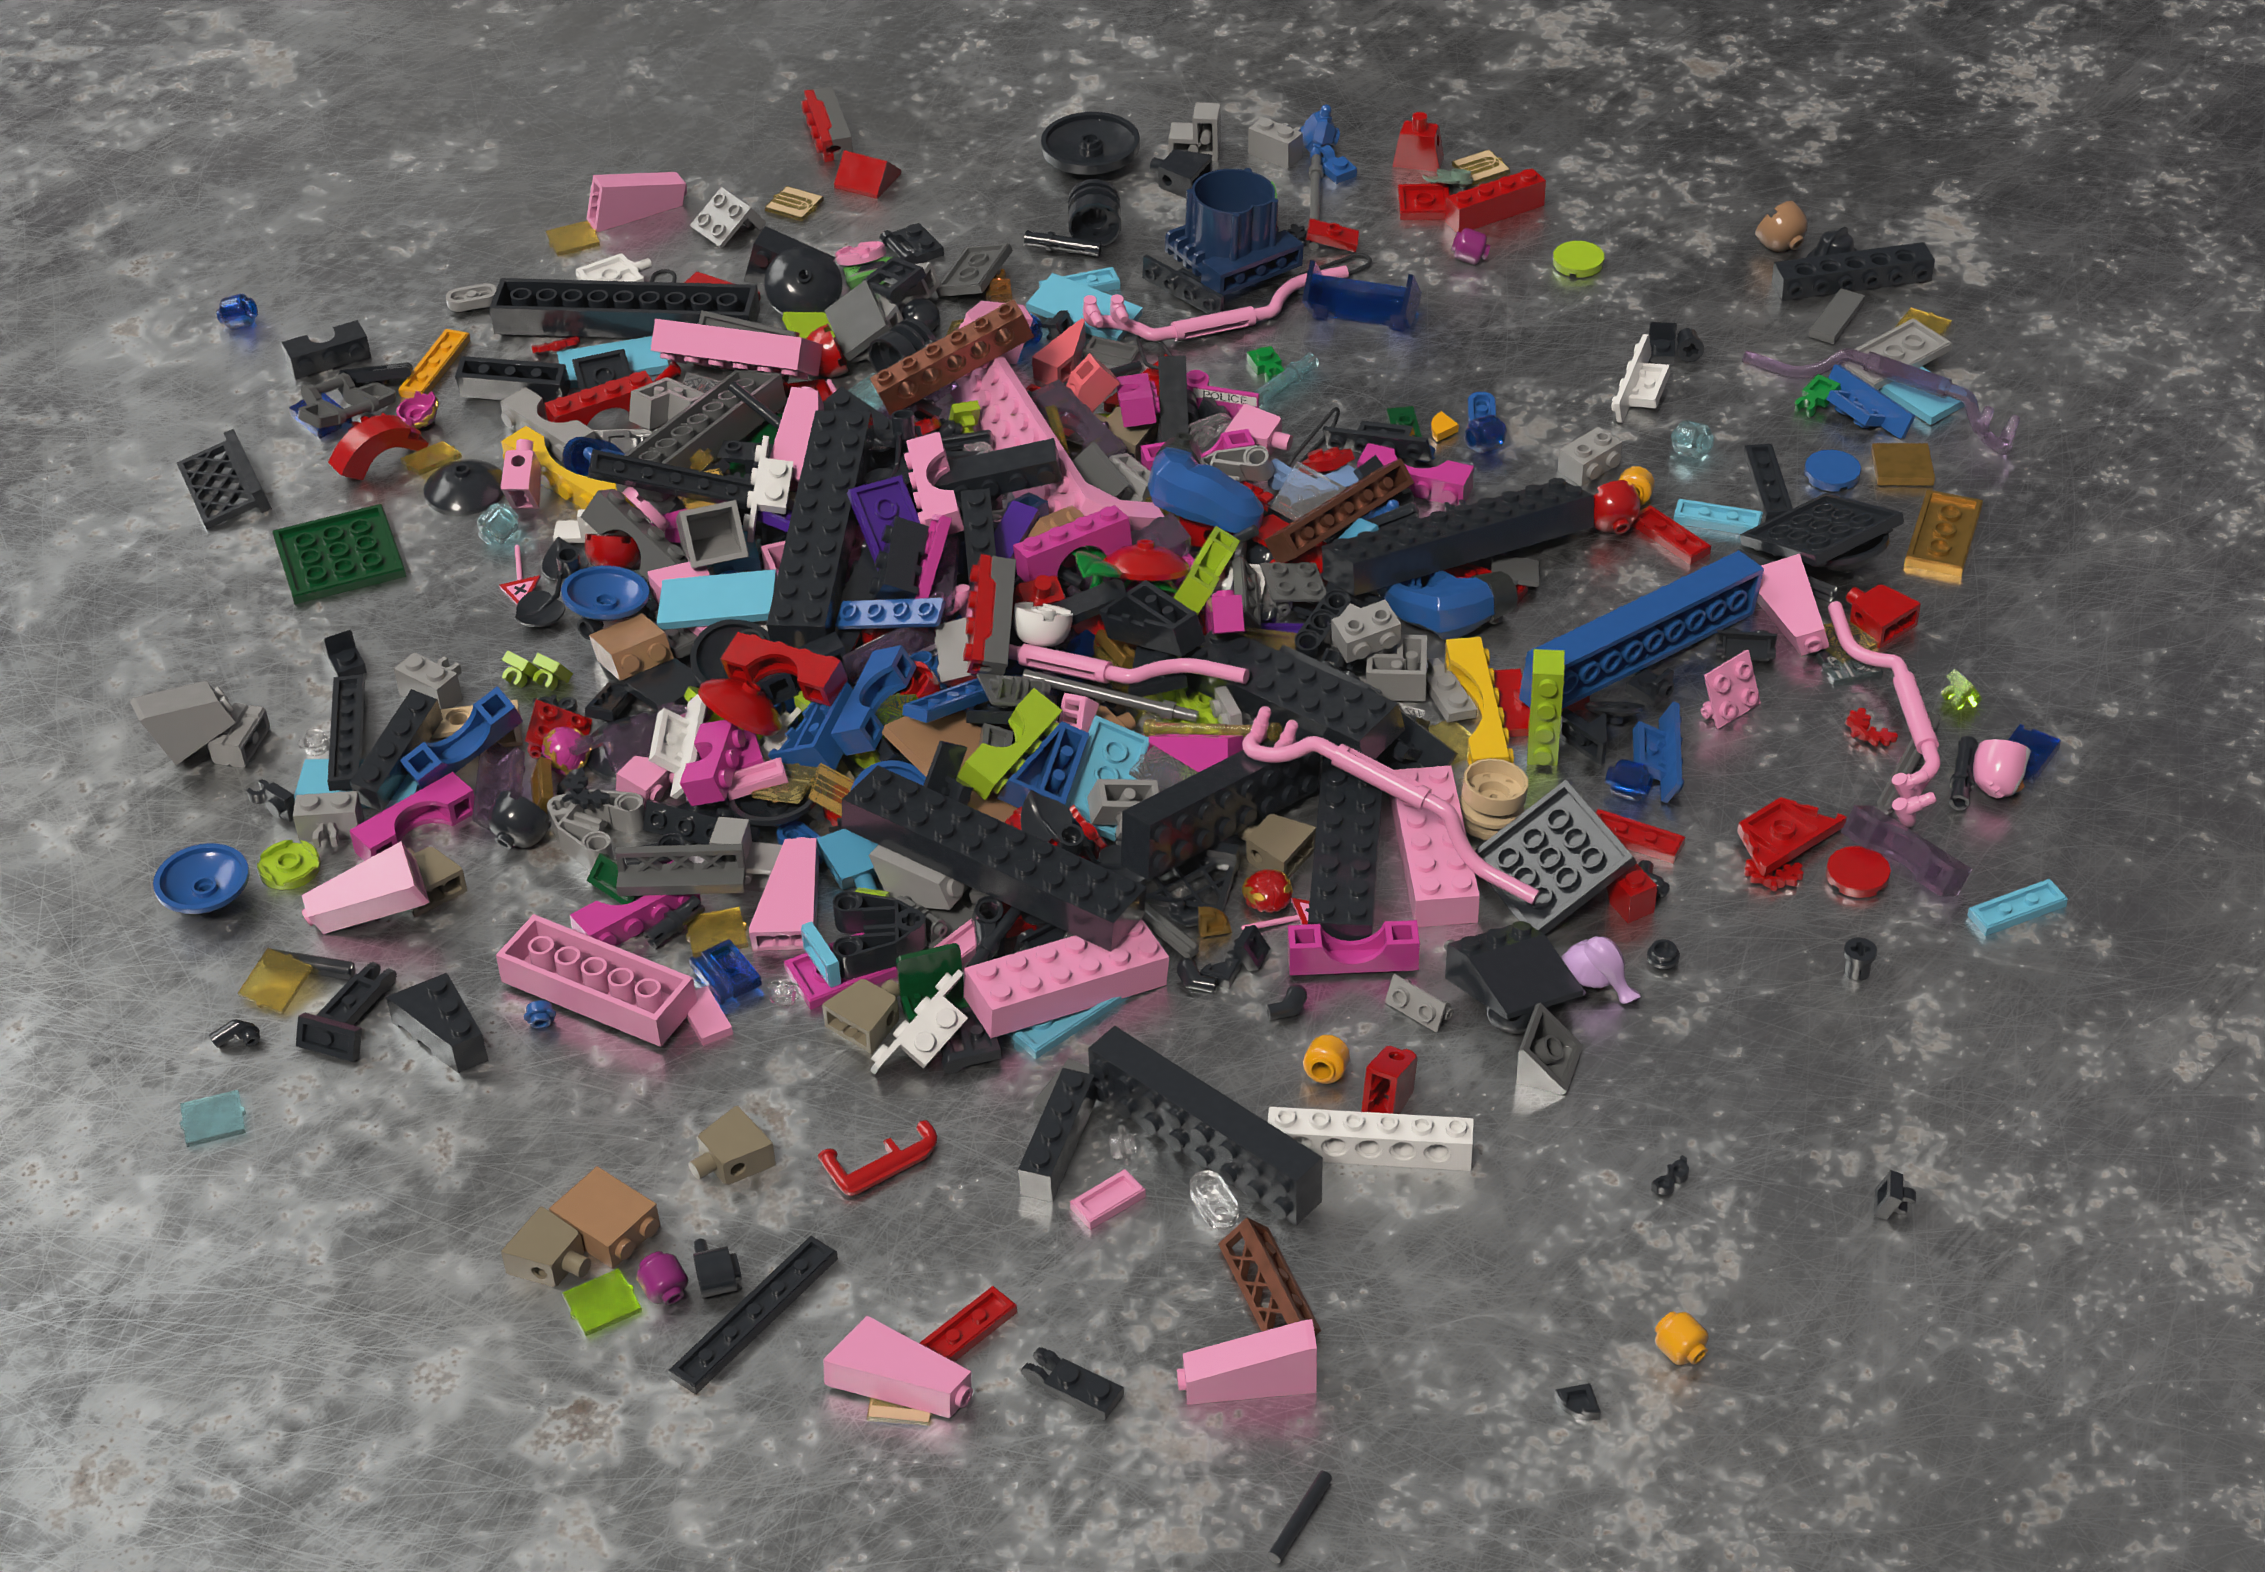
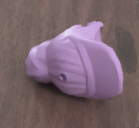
[1561,936,1641,1004]

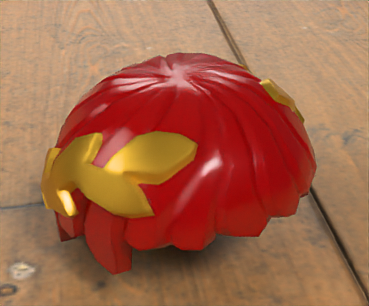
[1242,869,1293,913]

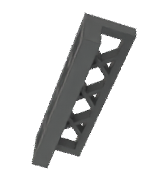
[615,844,746,896]

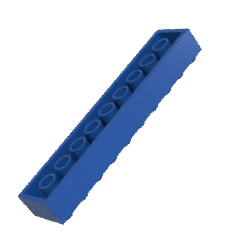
[1519,551,1764,709]

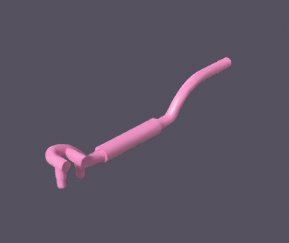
[1083,265,1349,342]
[944,584,1250,684]
[1828,601,1941,828]
[1242,706,1540,905]

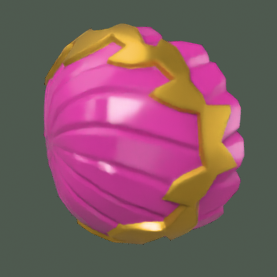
[396,391,439,429]
[541,727,590,776]

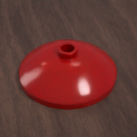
[1103,539,1189,581]
[698,679,782,736]

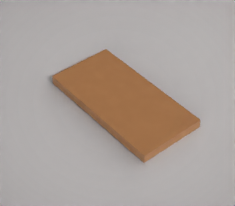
[882,710,1017,823]

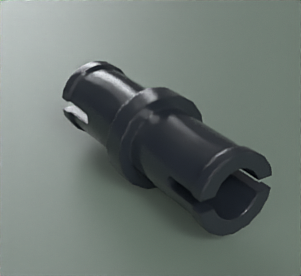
[643,895,705,949]

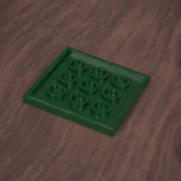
[272,504,407,605]

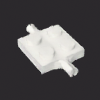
[576,253,652,282]

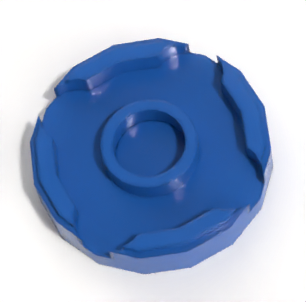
[1804,449,1861,492]

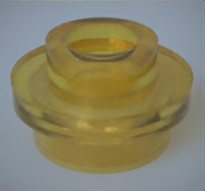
[689,448,715,471]

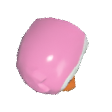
[1973,739,2031,798]

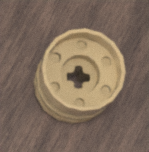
[1459,758,1528,840]

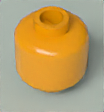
[1619,466,1655,506]
[1303,1035,1350,1084]
[1655,1311,1709,1366]

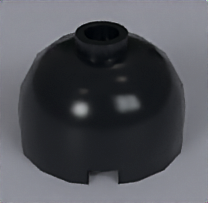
[488,791,552,849]

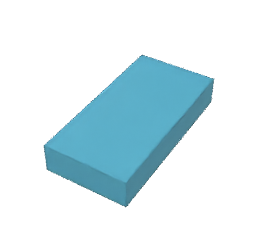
[801,921,841,988]

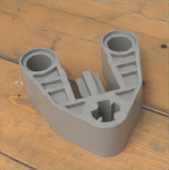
[1201,445,1275,482]
[547,789,645,871]

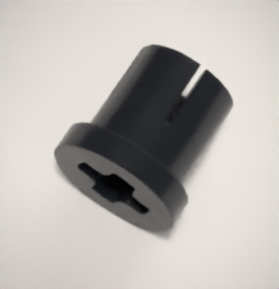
[1676,328,1704,362]
[1843,937,1877,981]

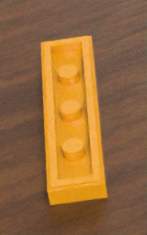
[398,329,471,398]

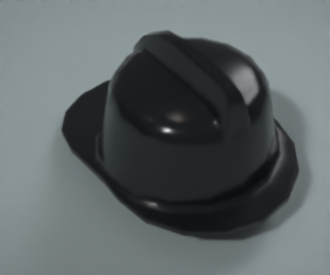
[1806,227,1857,258]

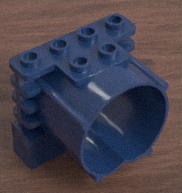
[1165,168,1304,296]

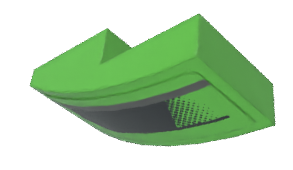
[843,257,892,290]

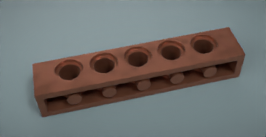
[870,299,1034,416]
[1264,458,1414,563]

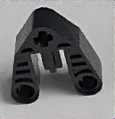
[832,891,928,979]

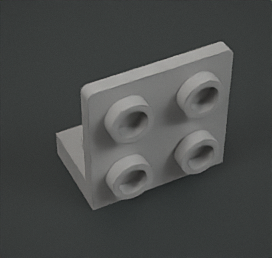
[691,187,766,248]

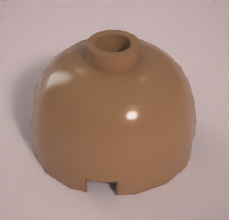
[1755,201,1808,253]

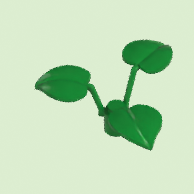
[1071,545,1178,593]

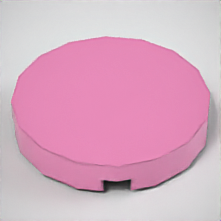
[835,241,886,265]
[622,486,670,532]

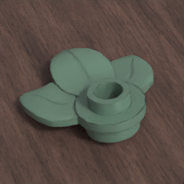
[1422,168,1473,188]

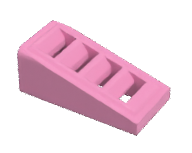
[1059,693,1099,732]

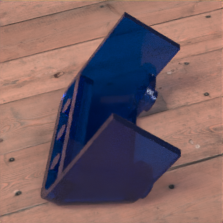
[1302,260,1422,332]

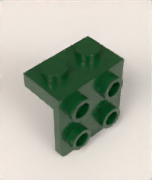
[896,943,970,1023]

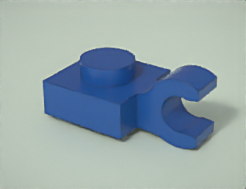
[1319,145,1357,184]

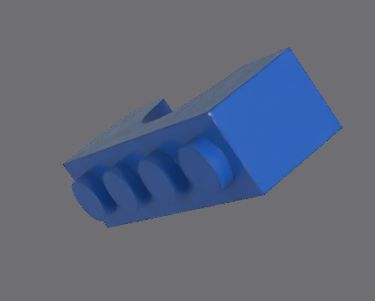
[831,645,917,756]
[400,686,523,789]

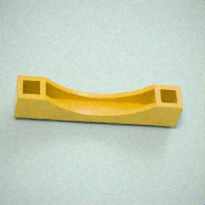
[501,426,636,509]
[1445,637,1514,766]

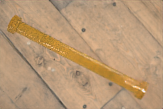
[1143,719,1282,741]

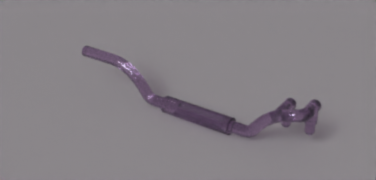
[1742,348,2020,455]

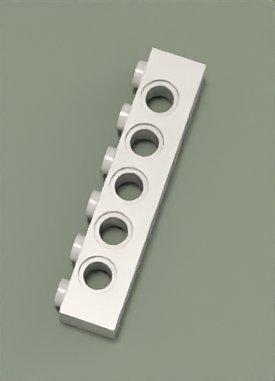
[1268,1107,1474,1171]

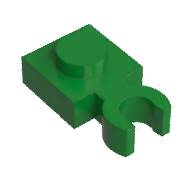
[1247,346,1285,384]
[1794,374,1841,418]

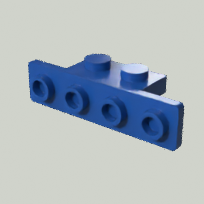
[1826,364,1915,439]
[835,598,946,629]
[1633,701,1684,803]

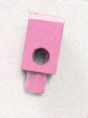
[1225,404,1293,456]
[501,439,541,509]

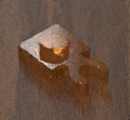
[985,269,1012,303]

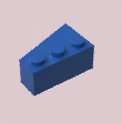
[768,682,853,775]
[997,721,1090,808]

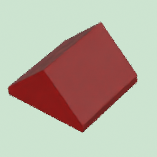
[834,150,901,199]

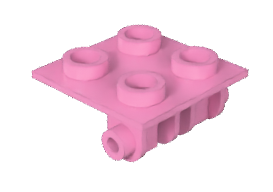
[1701,650,1761,729]

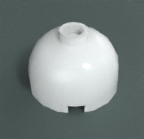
[1013,602,1073,648]

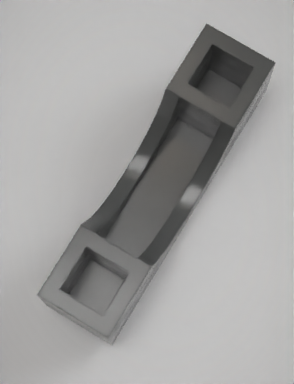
[580,489,688,581]

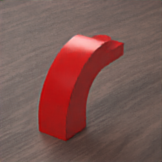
[328,415,429,480]

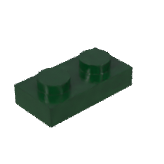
[586,853,643,905]

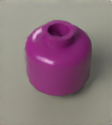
[1451,228,1491,265]
[636,1251,689,1305]

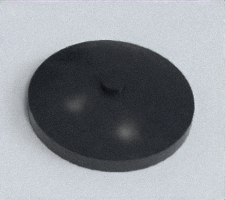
[1041,112,1140,175]

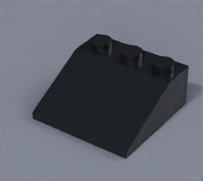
[1445,921,1584,1020]

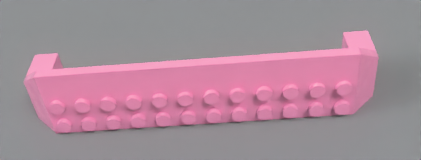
[946,301,1166,568]

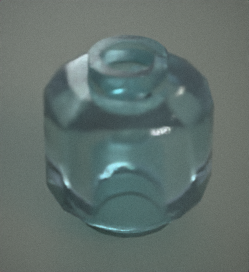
[1671,420,1714,459]
[477,503,519,545]

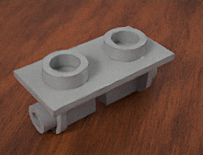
[1385,974,1454,1033]

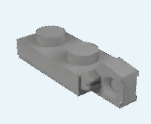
[1426,658,1477,723]

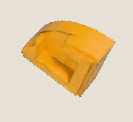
[1431,411,1459,442]

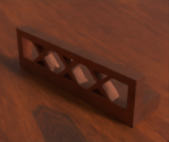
[1218,1217,1322,1336]

